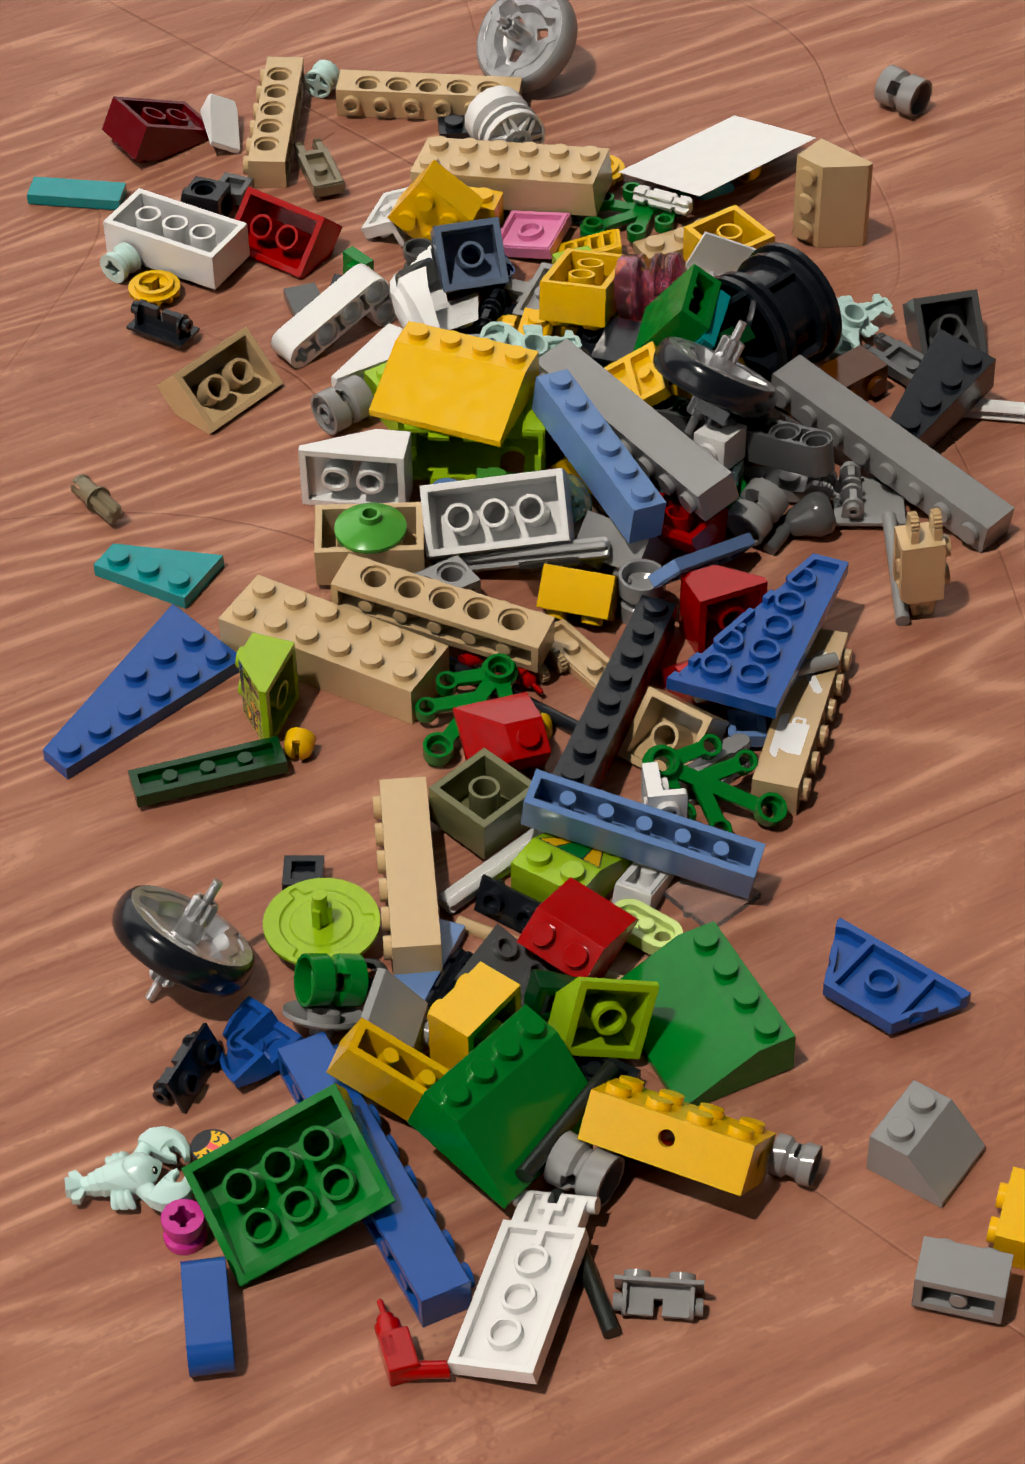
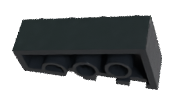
[890,328,996,449]

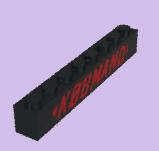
[552,595,677,789]

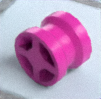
[160,1199,208,1255]

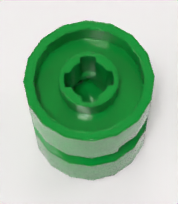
[294,953,368,1007]

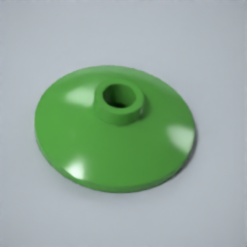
[334,503,407,554]

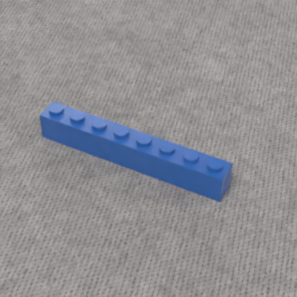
[277,1031,475,1328]

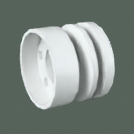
[465,85,545,144]

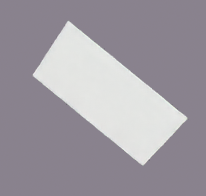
[619,115,816,197]

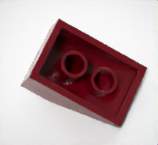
[102,96,209,163]

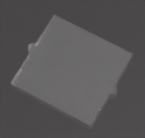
[664,878,761,927]

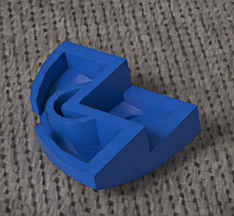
[219,996,304,1088]

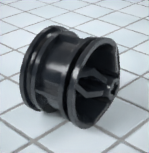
[713,242,842,383]

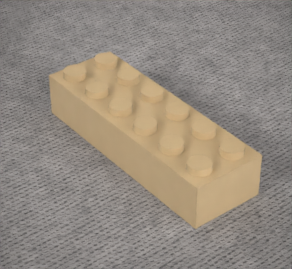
[410,136,613,217]
[218,575,450,725]

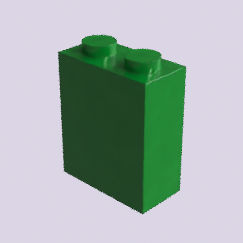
[633,264,722,351]

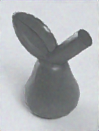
[763,491,837,555]

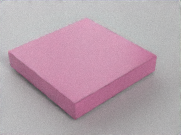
[500,210,572,259]

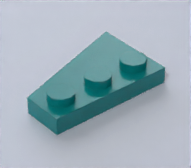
[93,543,224,609]

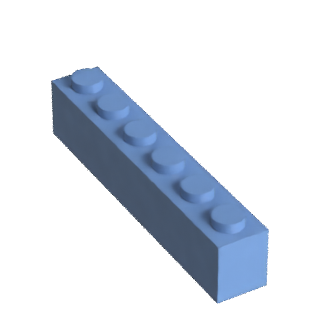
[532,369,667,544]
[521,769,766,899]

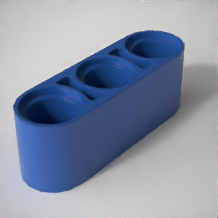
[180,1256,236,1377]

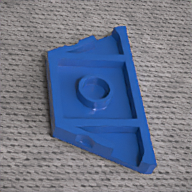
[823,918,971,1035]

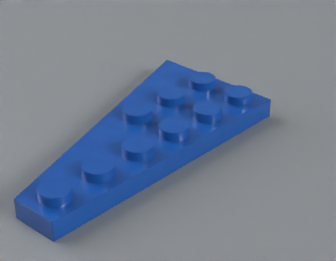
[666,553,849,719]
[43,604,239,780]

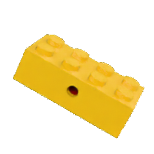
[577,1075,776,1196]

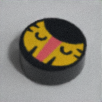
[190,1129,232,1162]

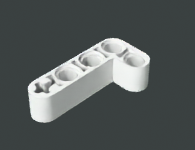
[271,263,396,368]

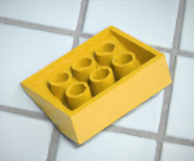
[369,321,539,447]

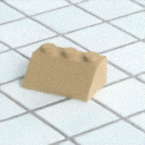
[792,138,873,248]
[157,327,283,434]

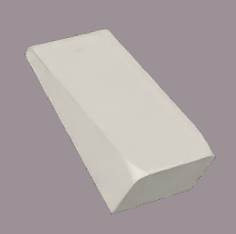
[200,94,240,154]
[612,862,675,909]

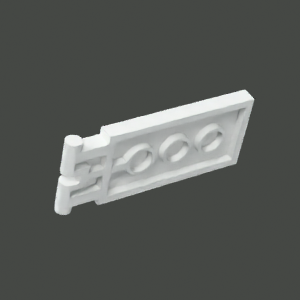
[447,1190,601,1385]

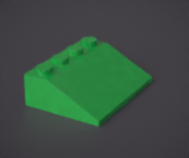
[621,921,796,1106]
[407,1004,588,1209]
[181,1083,397,1287]

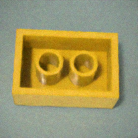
[539,248,632,330]

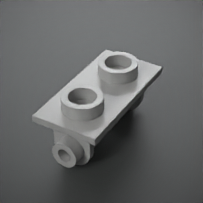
[612,1269,705,1321]

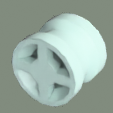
[303,59,340,98]
[100,242,141,283]

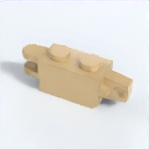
[892,508,952,616]

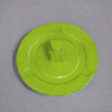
[263,878,380,965]

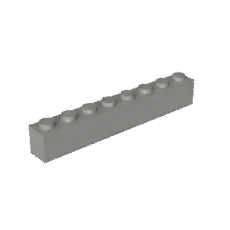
[539,338,739,521]
[771,355,1015,553]

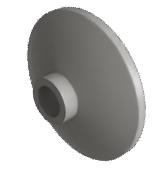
[282,1000,362,1039]

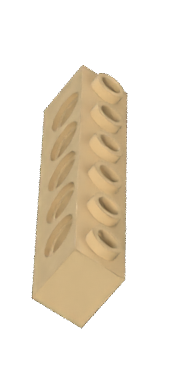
[243,57,305,188]
[336,69,522,120]
[331,553,555,673]

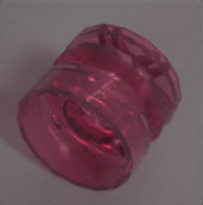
[614,252,687,322]

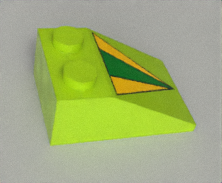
[511,832,634,903]

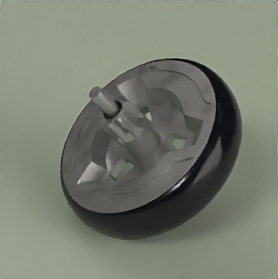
[653,320,778,435]
[112,878,255,1002]

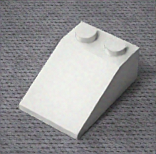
[298,429,413,505]

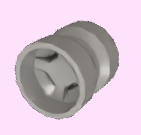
[767,1132,823,1187]

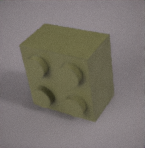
[428,748,531,860]

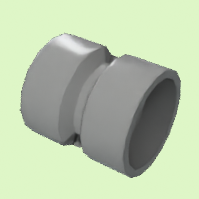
[874,65,932,118]
[311,375,374,435]
[727,477,789,546]
[618,559,666,625]
[543,1131,625,1208]

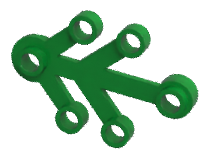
[580,182,691,243]
[415,653,518,767]
[642,734,787,833]

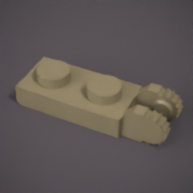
[294,138,345,198]

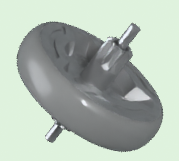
[476,0,578,93]

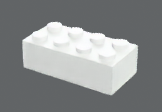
[103,188,250,290]
[420,468,575,562]

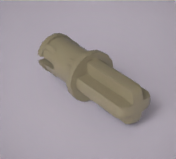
[71,474,124,523]

